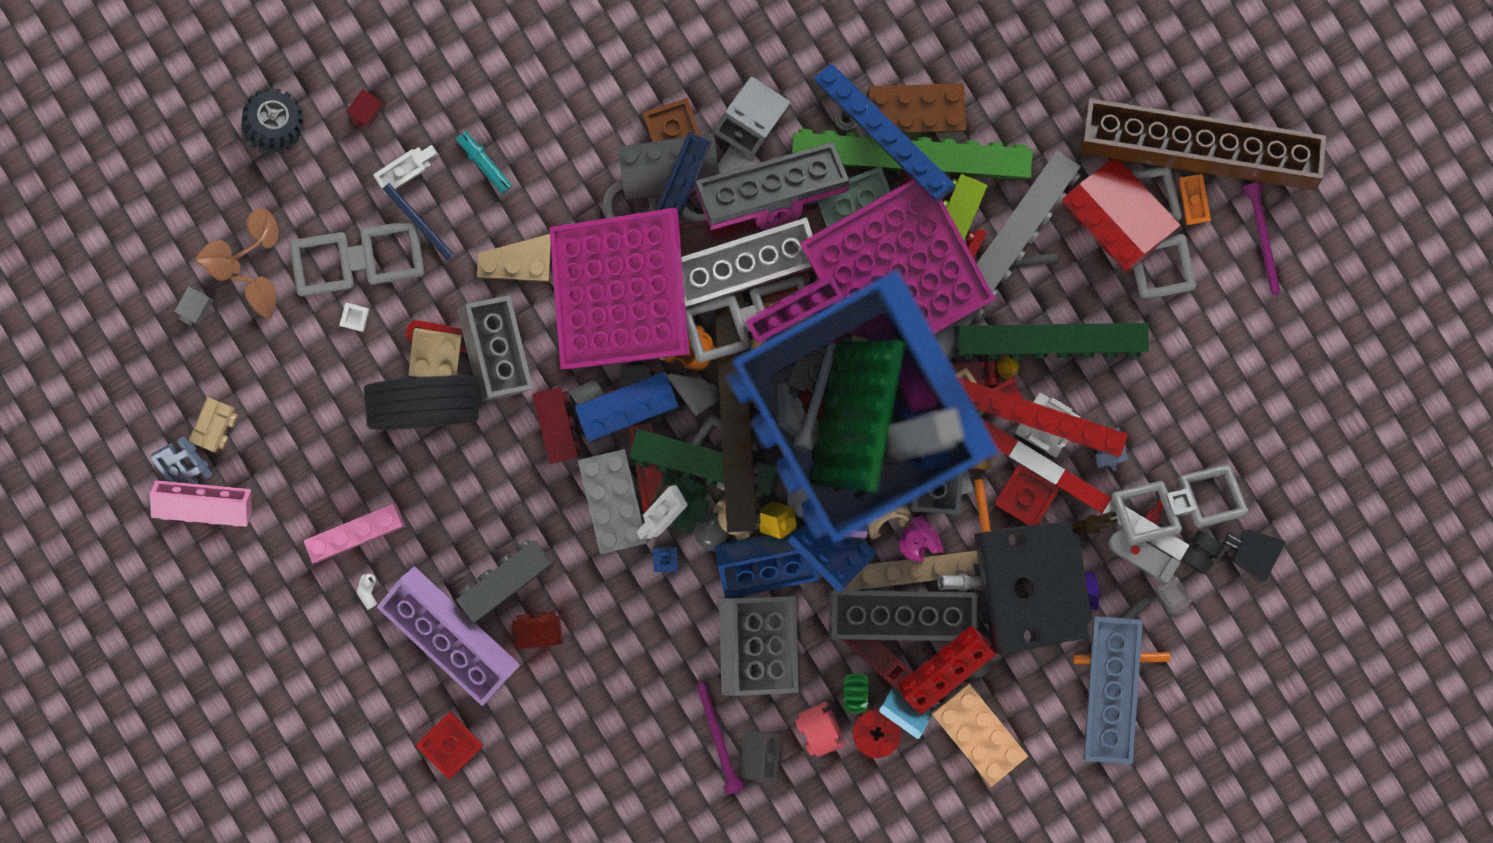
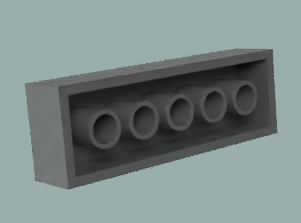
[829,590,977,641]

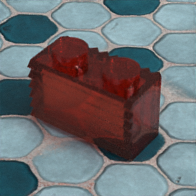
[511,611,564,650]

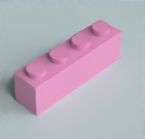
[150,480,252,527]
[304,504,406,563]

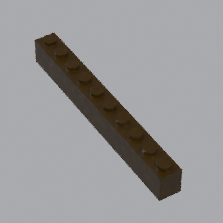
[715,291,761,533]

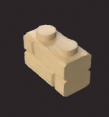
[189,397,238,453]

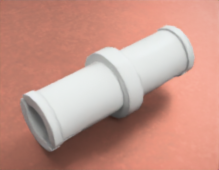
[938,573,983,592]

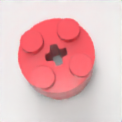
[795,701,845,757]

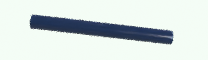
[382,183,454,260]

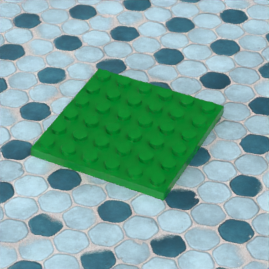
[809,340,905,492]

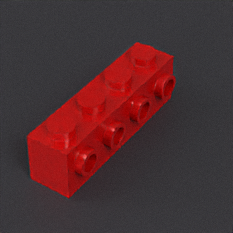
[897,625,996,715]

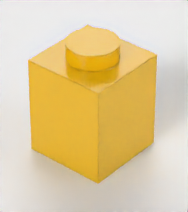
[759,501,797,539]

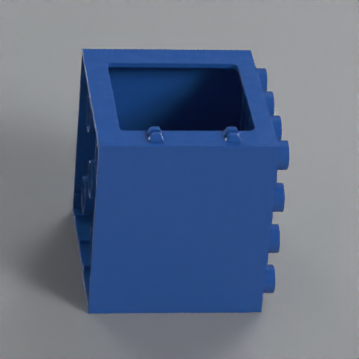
[726,269,999,543]

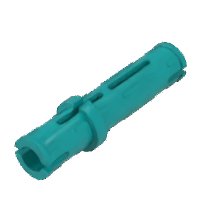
[455,130,513,195]

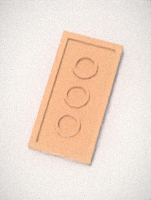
[931,682,1028,787]

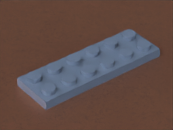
[1084,616,1143,764]

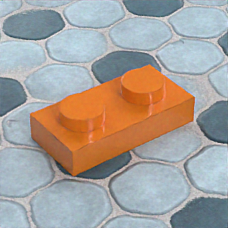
[1178,174,1211,226]

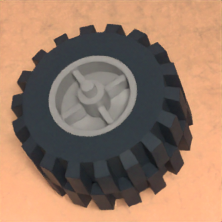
[241,88,303,155]

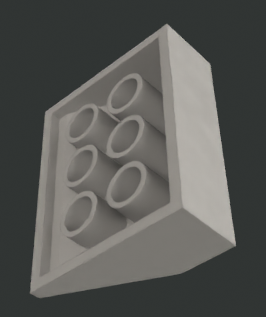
[719,596,799,696]

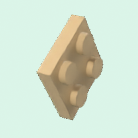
[408,328,462,377]

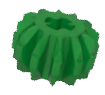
[843,673,868,714]

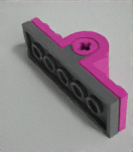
[696,142,849,230]

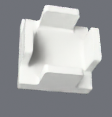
[1014,392,1080,458]

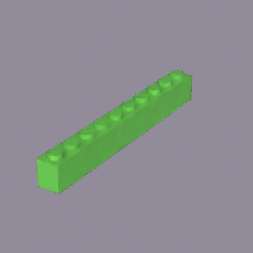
[792,129,1033,181]

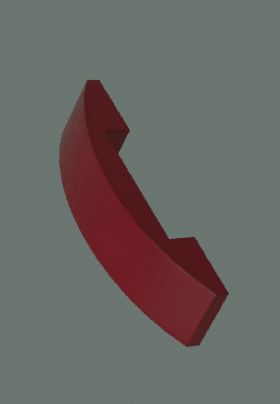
[828,627,913,693]

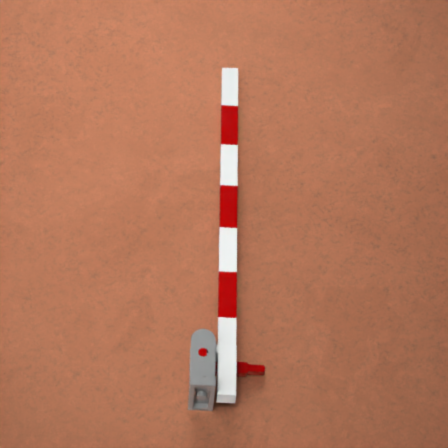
[840,336,1189,584]

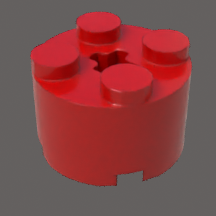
[852,708,901,758]

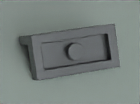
[739,730,782,782]

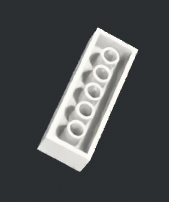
[682,218,813,308]

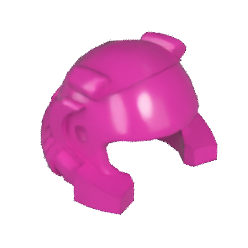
[899,516,944,562]

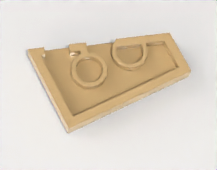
[477,234,551,282]

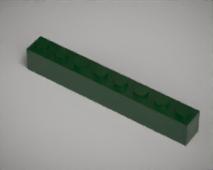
[955,323,1149,359]

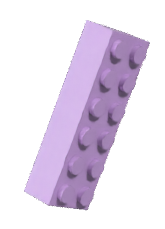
[377,566,520,706]

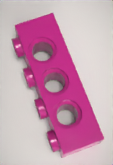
[745,273,844,343]

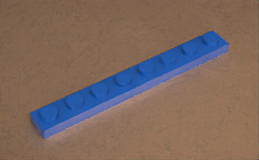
[814,63,955,203]

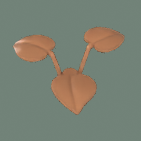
[195,208,279,319]

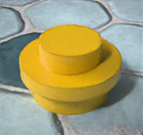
[997,355,1019,379]

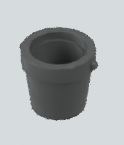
[567,379,604,406]

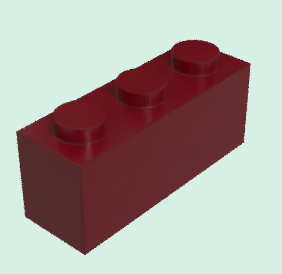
[532,387,582,465]

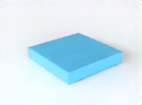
[879,686,934,739]

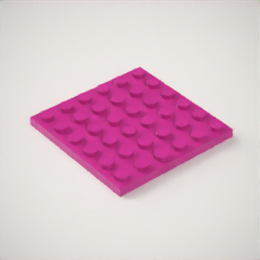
[799,179,995,340]
[549,208,689,370]

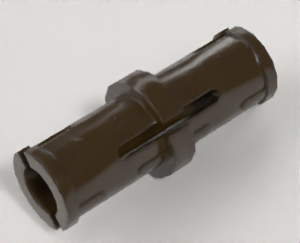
[1072,511,1118,537]

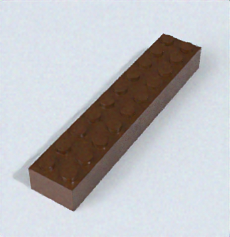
[1079,98,1326,191]

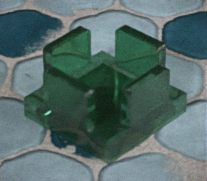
[651,473,710,535]

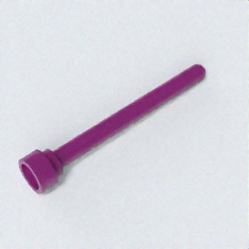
[1243,182,1280,296]
[697,681,744,795]

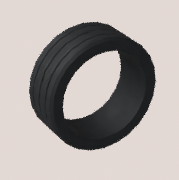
[364,375,479,430]

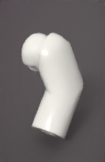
[357,573,378,610]

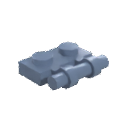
[150,436,212,484]

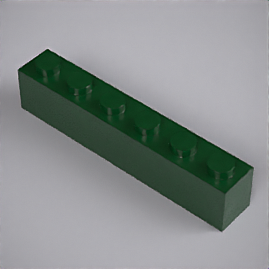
[630,429,777,499]

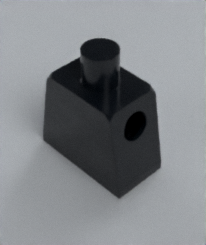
[1223,530,1286,583]

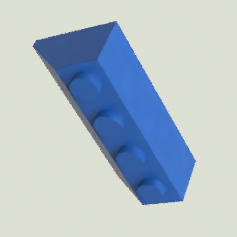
[575,372,679,443]
[715,529,819,598]

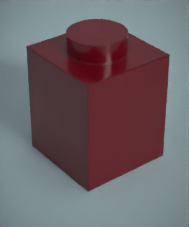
[346,89,385,129]

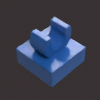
[653,547,678,572]

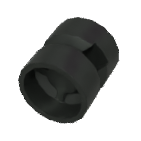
[1181,530,1224,575]

